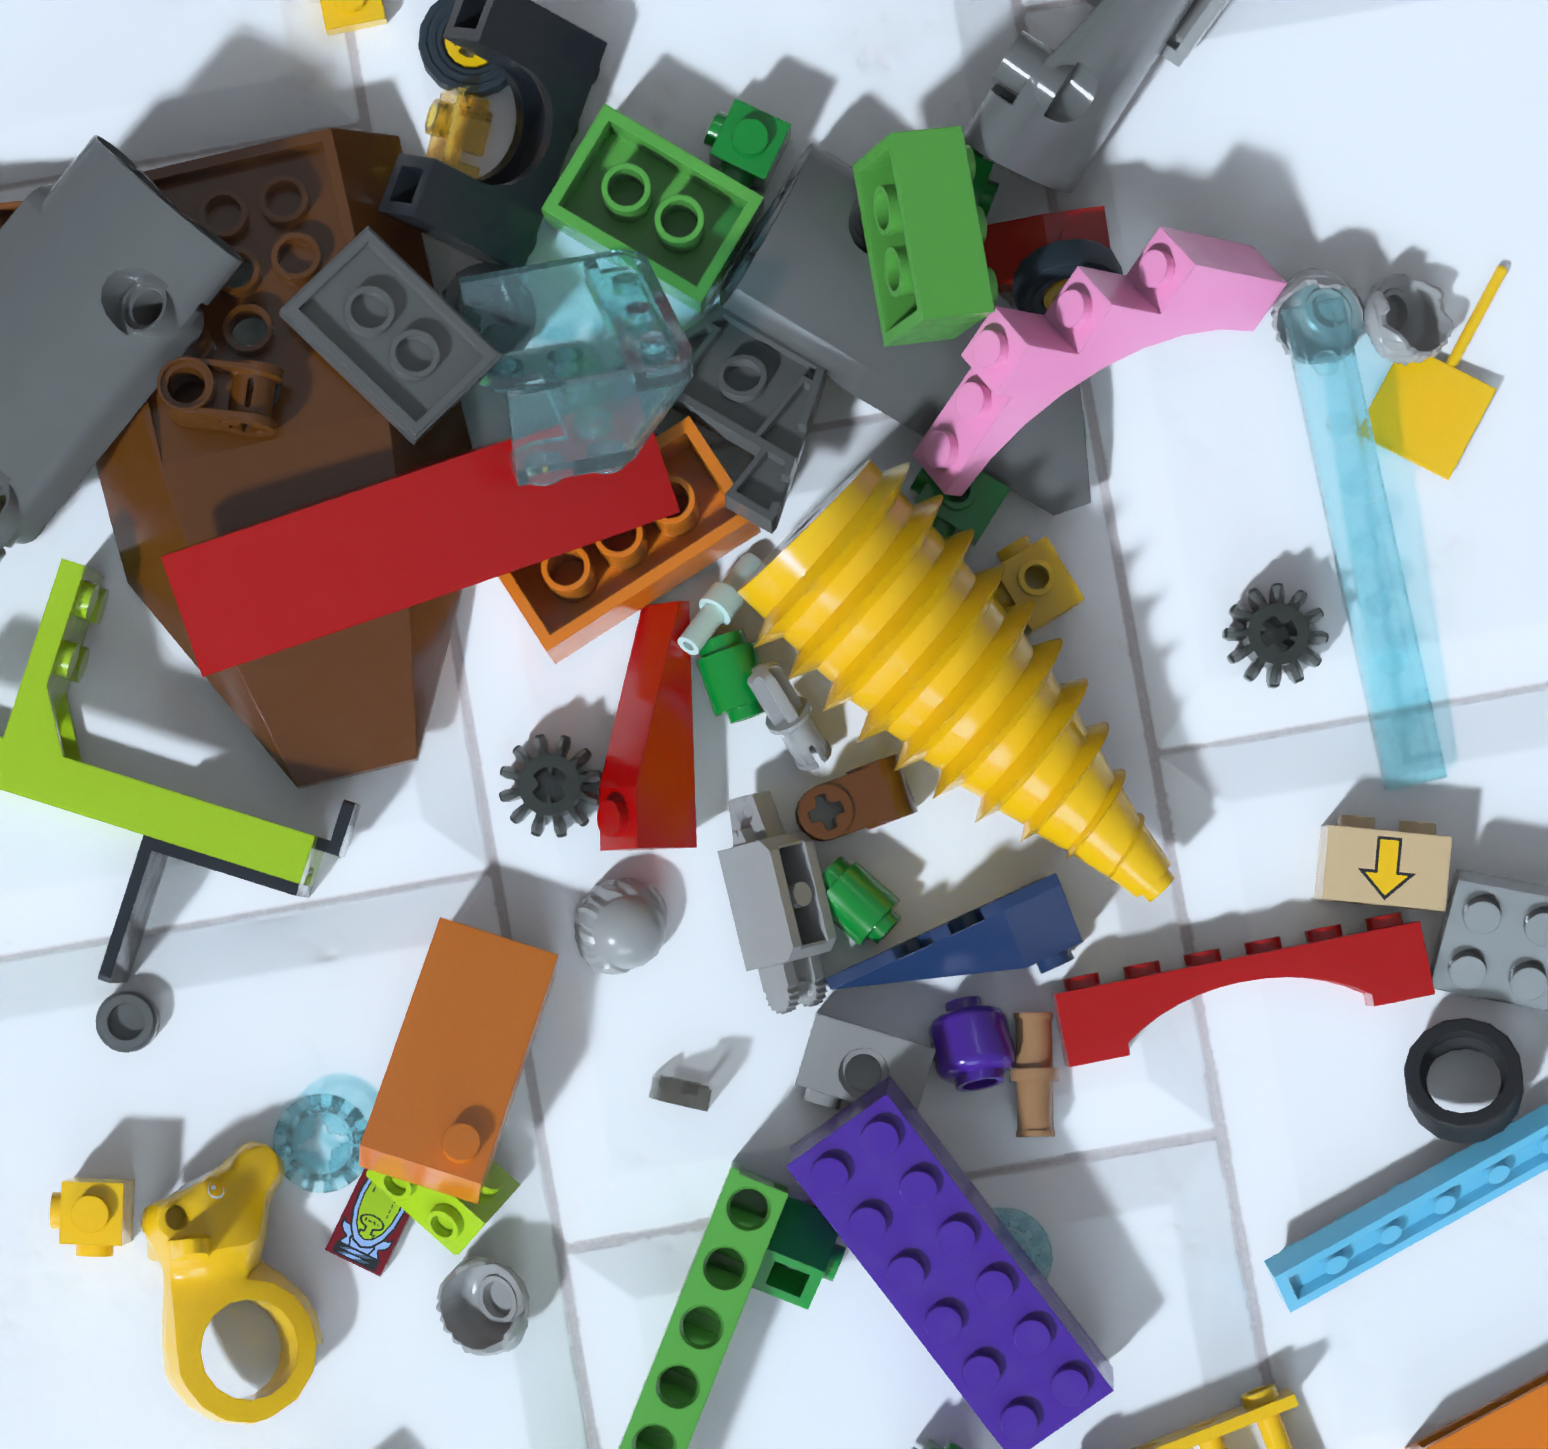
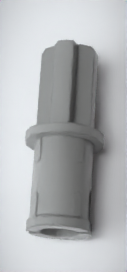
[747,661,832,771]

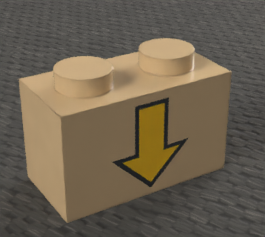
[1314,814,1452,912]

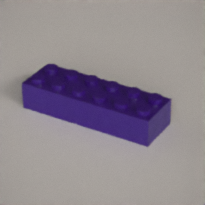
[786,1076,1114,1449]

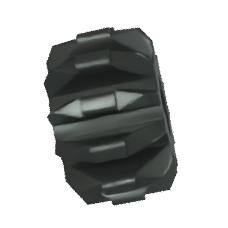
[1222,583,1329,689]
[499,734,602,838]

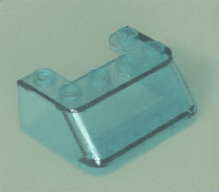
[459,250,694,486]

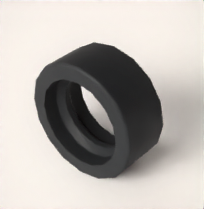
[1404,1018,1524,1144]

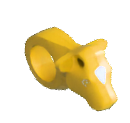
[140,1141,323,1425]

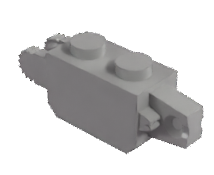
[717,791,837,1014]

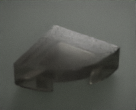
[648,1074,713,1112]

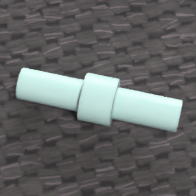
[678,553,762,655]

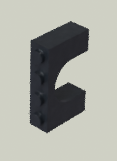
[378,0,608,271]

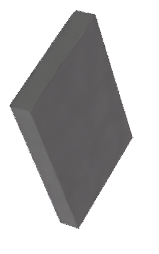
[279,226,503,445]

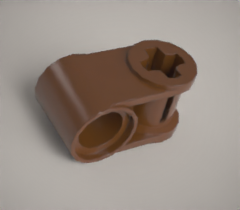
[157,356,284,437]
[795,754,918,842]

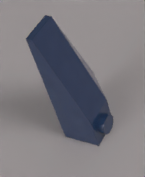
[825,873,1083,990]

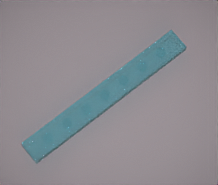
[1280,296,1447,791]

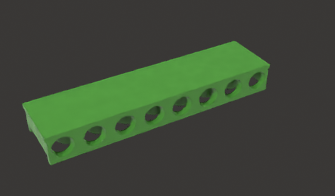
[618,1161,789,1449]

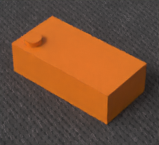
[498,416,761,664]
[359,917,558,1204]

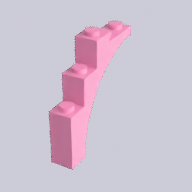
[912,226,1288,496]

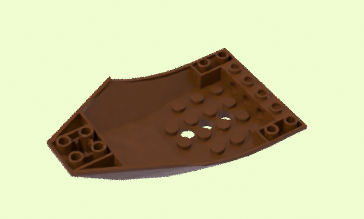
[96,127,473,789]

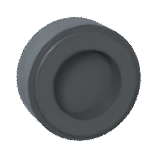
[95,991,160,1053]

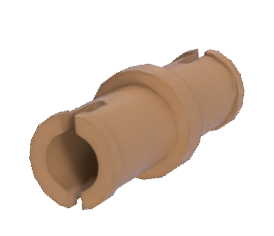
[1010,1012,1059,1137]

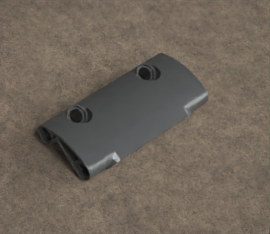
[0,135,244,562]

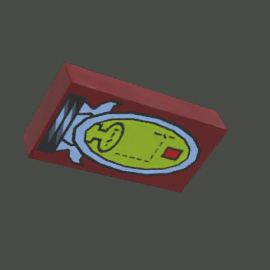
[325,1168,411,1277]

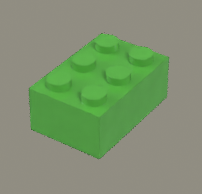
[541,104,764,314]
[852,126,998,347]

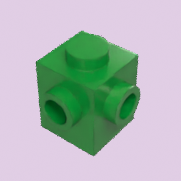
[704,98,791,193]
[910,467,1010,547]
[752,1197,846,1310]

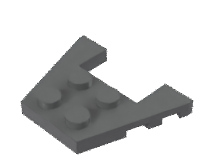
[573,307,828,534]

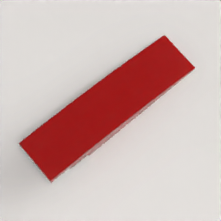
[161,393,680,677]

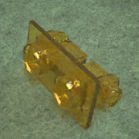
[425,87,493,179]

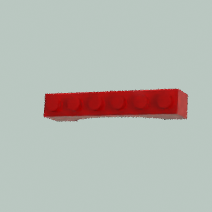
[1051,912,1435,1067]

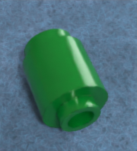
[696,629,765,724]
[822,856,902,946]

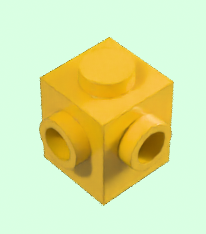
[994,535,1085,636]
[50,1177,135,1257]

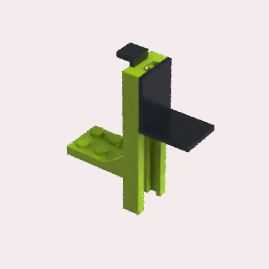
[0,558,361,983]

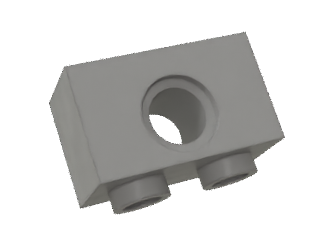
[795,1013,936,1111]

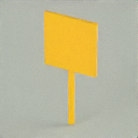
[1356,265,1507,481]

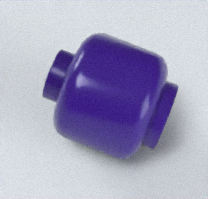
[928,996,1015,1092]

